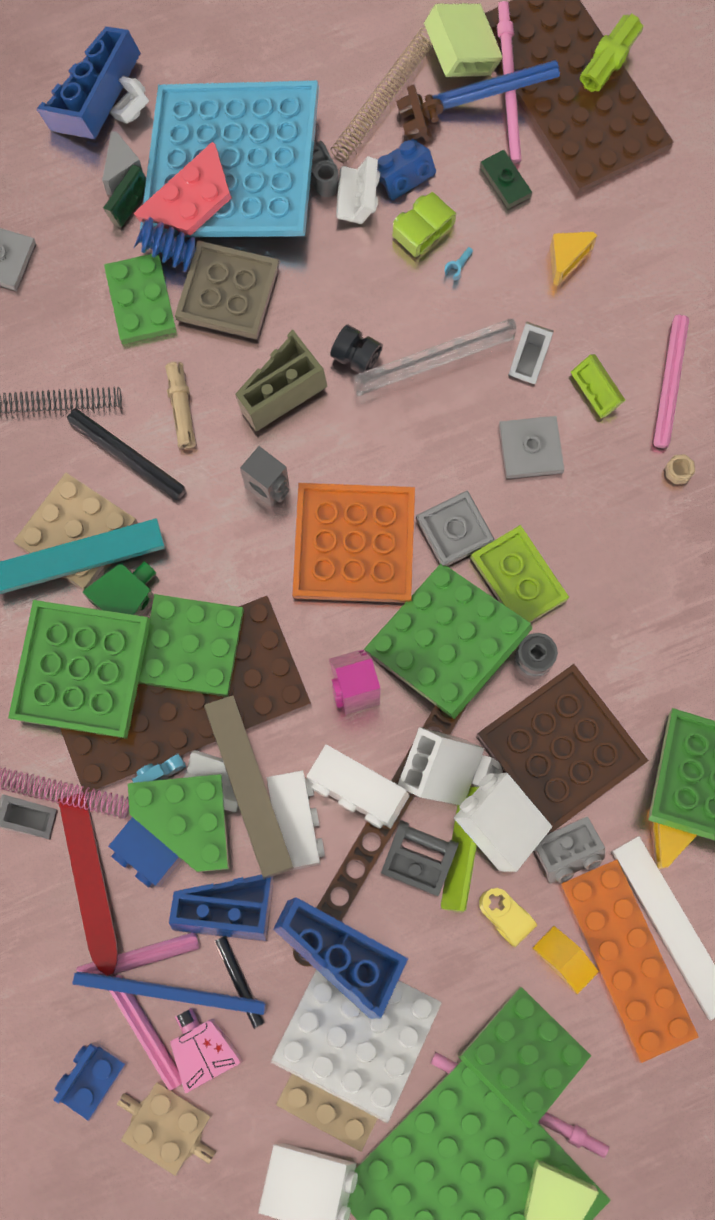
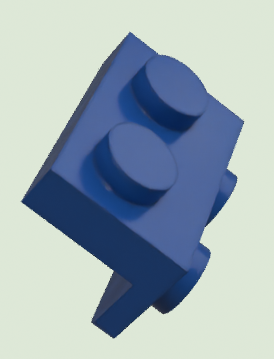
[377,139,436,200]

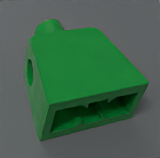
[82,561,157,616]

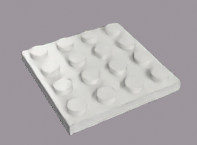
[271,970,442,1123]

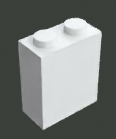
[398,727,485,805]
[454,773,553,872]
[258,1143,358,1220]

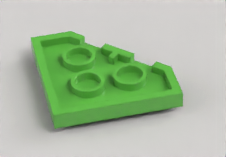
[128,774,229,872]

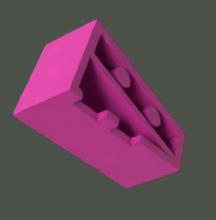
[329,649,381,715]

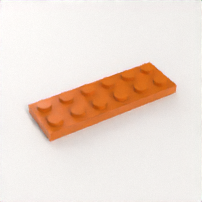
[559,859,699,1063]

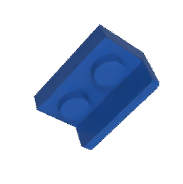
[54,1042,127,1121]

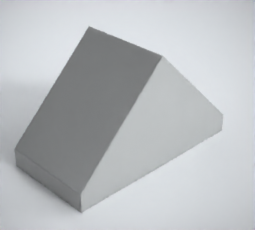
[102,131,143,195]
[508,322,554,384]
[0,794,57,839]

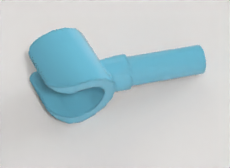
[445,247,473,281]

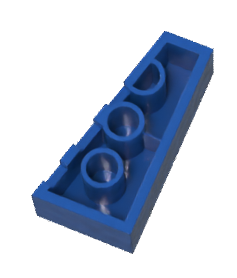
[37,26,141,139]
[273,897,408,1019]

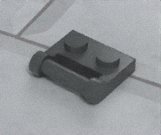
[381,820,459,896]

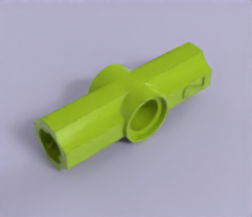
[580,14,644,92]

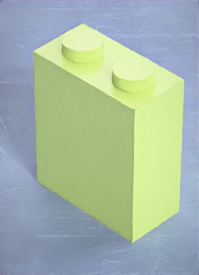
[424,3,503,77]

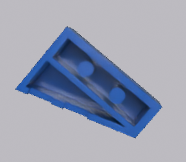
[169,875,274,941]

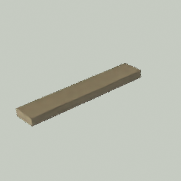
[204,695,293,880]

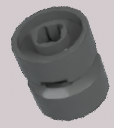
[514,633,558,680]

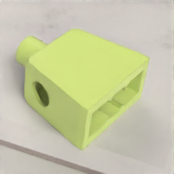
[524,1159,598,1220]

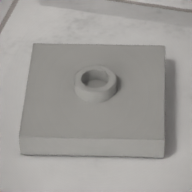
[0,228,36,291]
[499,416,564,479]
[416,490,495,566]

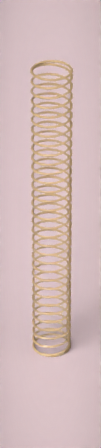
[331,28,432,162]

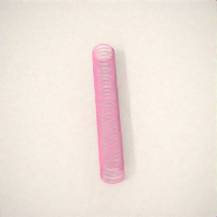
[0,767,129,819]

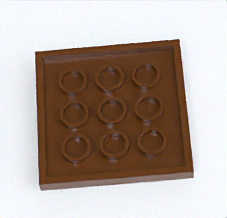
[477,664,649,833]

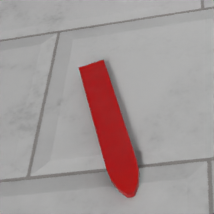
[58,793,118,976]

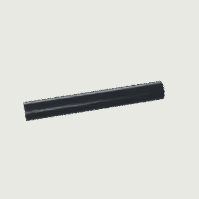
[214,936,265,1029]

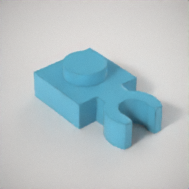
[132,754,186,783]

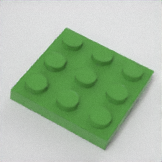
[138,594,244,697]
[459,987,591,1129]

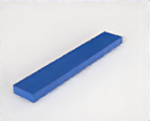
[72,972,266,1015]

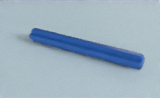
[432,60,560,110]

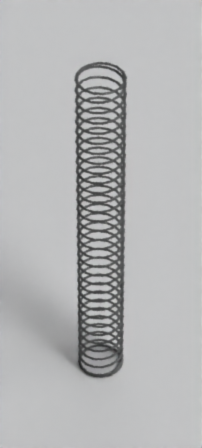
[0,386,122,414]

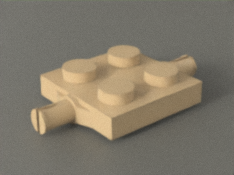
[117,1082,216,1176]

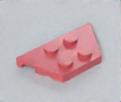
[134,142,232,236]

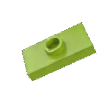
[570,354,626,418]

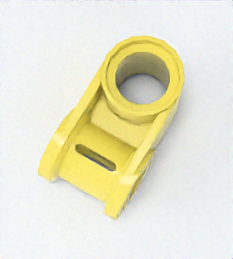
[479,888,537,947]

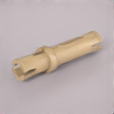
[165,362,196,449]

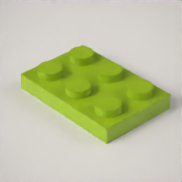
[470,525,569,623]

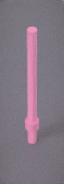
[497,1,521,163]
[430,1052,609,1158]

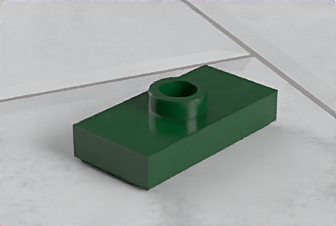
[480,150,532,209]
[103,165,146,228]

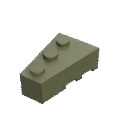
[235,329,328,432]

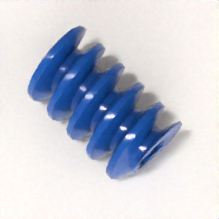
[133,217,196,273]

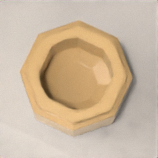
[665,454,695,484]

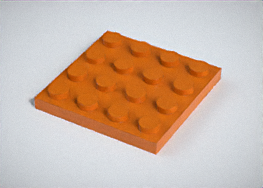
[292,483,415,603]

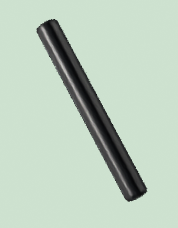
[67,409,186,500]

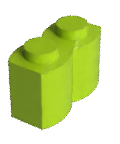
[392,192,456,258]

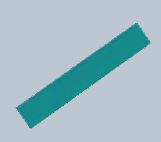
[0,518,165,594]

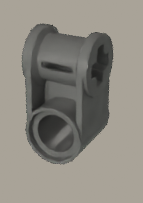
[310,140,339,197]

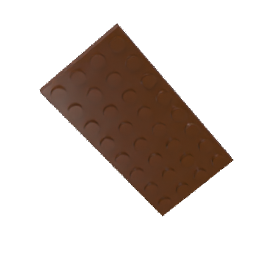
[485,0,674,194]
[60,595,311,795]

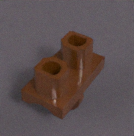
[396,84,444,142]

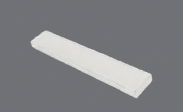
[611,836,715,1020]

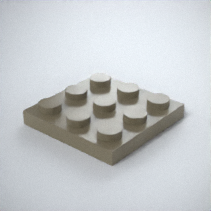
[175,241,279,339]

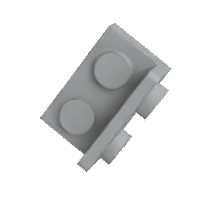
[534,816,605,884]

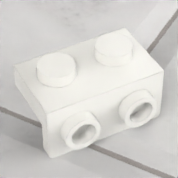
[336,157,380,224]

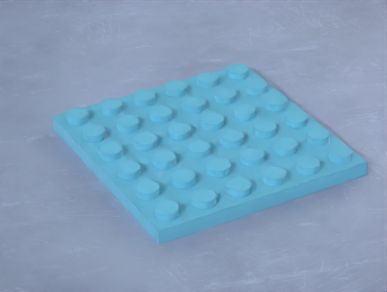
[140,80,319,237]

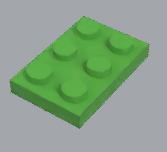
[104,254,177,344]

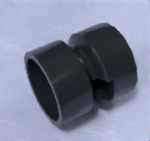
[330,324,383,376]

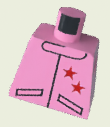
[170,1008,243,1093]

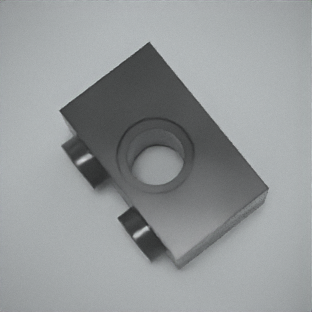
[240,446,290,507]

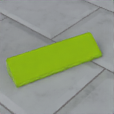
[441,787,479,913]

